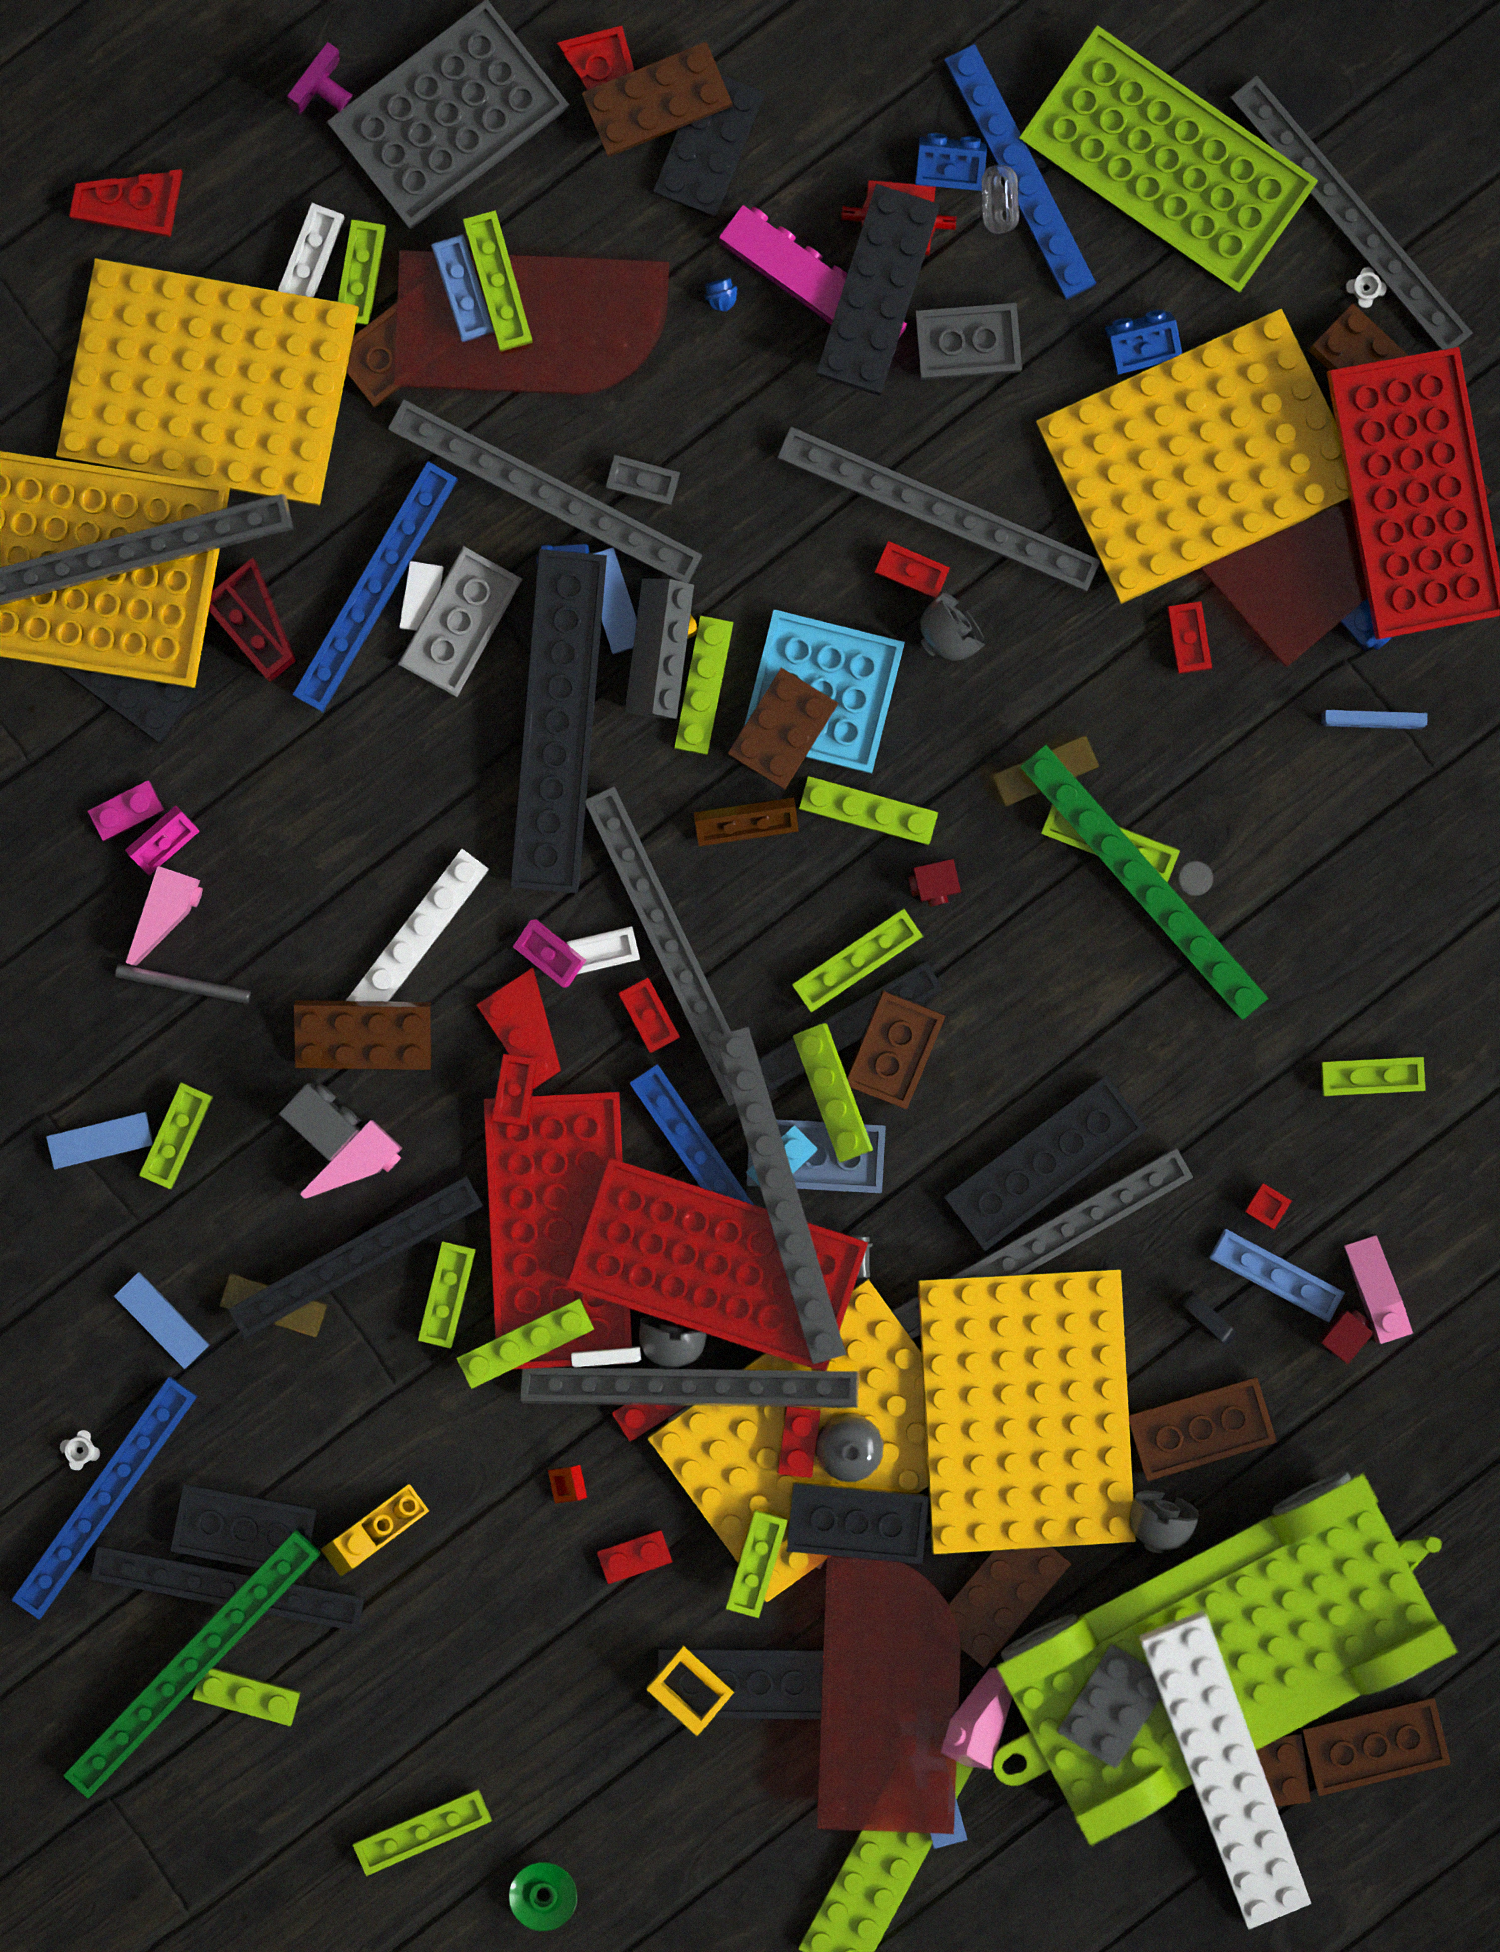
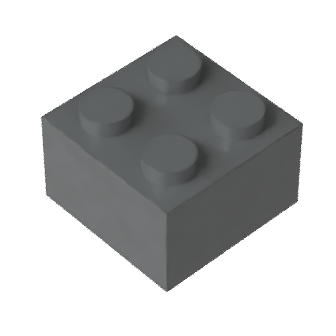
[279,1083,362,1160]

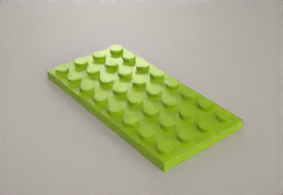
[1020,25,1318,293]

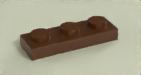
[694,798,799,846]

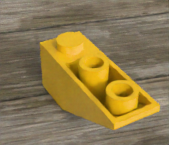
[321,1484,429,1577]

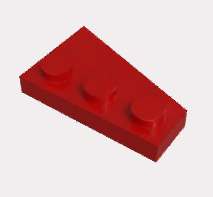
[557,25,634,90]
[69,169,183,237]
[477,968,561,1089]

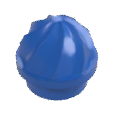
[704,277,738,311]

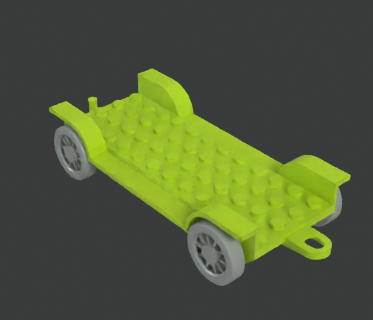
[993,1471,1457,1846]

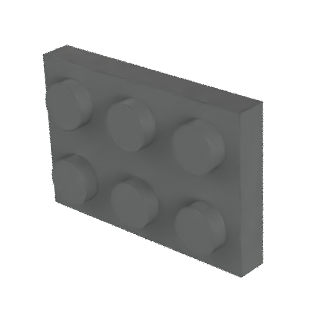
[915,303,1022,380]
[1056,1643,1161,1769]

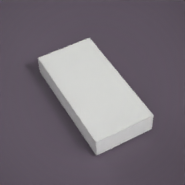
[399,561,444,631]
[567,927,640,974]
[571,1346,641,1367]

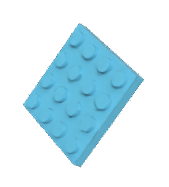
[745,610,905,774]

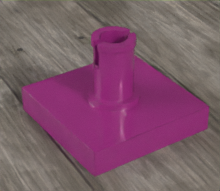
[287,42,353,115]

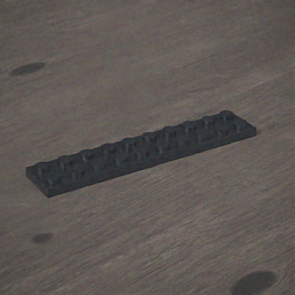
[510,549,607,893]

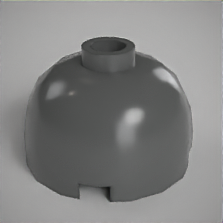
[920,593,985,661]
[639,1314,707,1369]
[816,1413,884,1482]
[1130,1491,1199,1553]

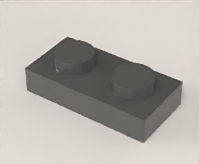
[606,455,680,506]

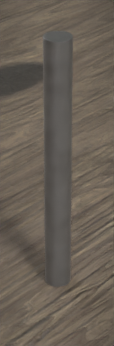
[115,964,251,1004]

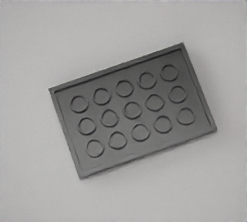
[327,0,569,230]

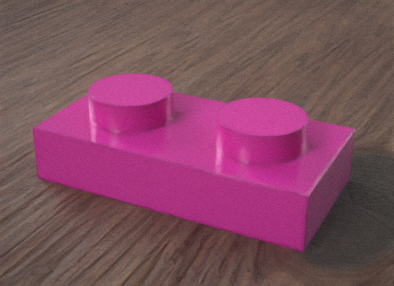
[88,781,164,842]
[125,806,199,876]
[513,919,586,988]

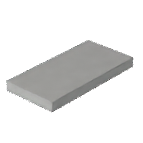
[398,546,522,697]

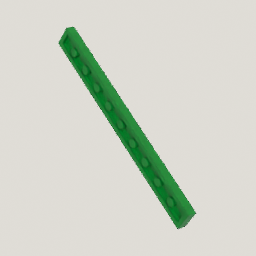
[1020,744,1268,1020]
[63,1530,321,1798]

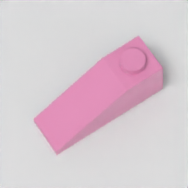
[126,866,203,966]
[300,1120,402,1199]
[1344,1235,1413,1344]
[941,1667,1012,1769]

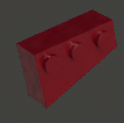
[209,558,296,682]

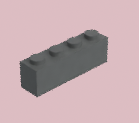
[625,579,694,719]

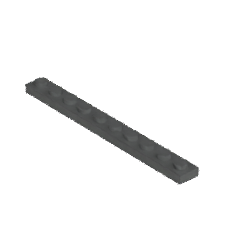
[1231,75,1473,350]
[388,399,703,583]
[777,427,1101,592]
[0,494,293,605]
[586,786,735,1106]
[716,1027,846,1364]
[891,1147,1193,1339]
[521,1368,859,1408]

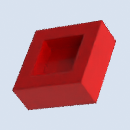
[1244,1183,1292,1230]
[548,1465,587,1504]

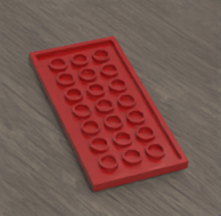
[1327,347,1500,640]
[484,1092,633,1369]
[567,1158,868,1371]

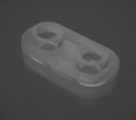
[982,165,1019,234]

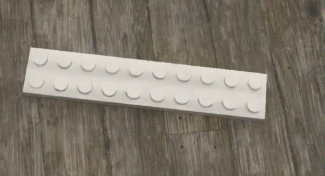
[1139,1610,1311,1929]

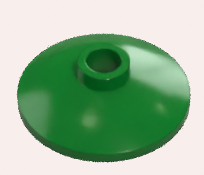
[509,1862,577,1931]

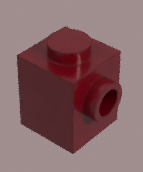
[908,859,961,907]
[1318,1310,1374,1364]

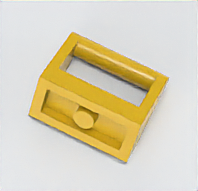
[646,1646,734,1736]

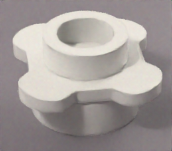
[1346,267,1387,308]
[60,1430,100,1470]

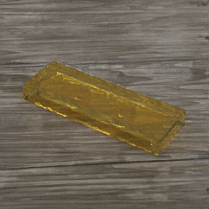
[993,736,1099,807]
[220,1274,327,1337]

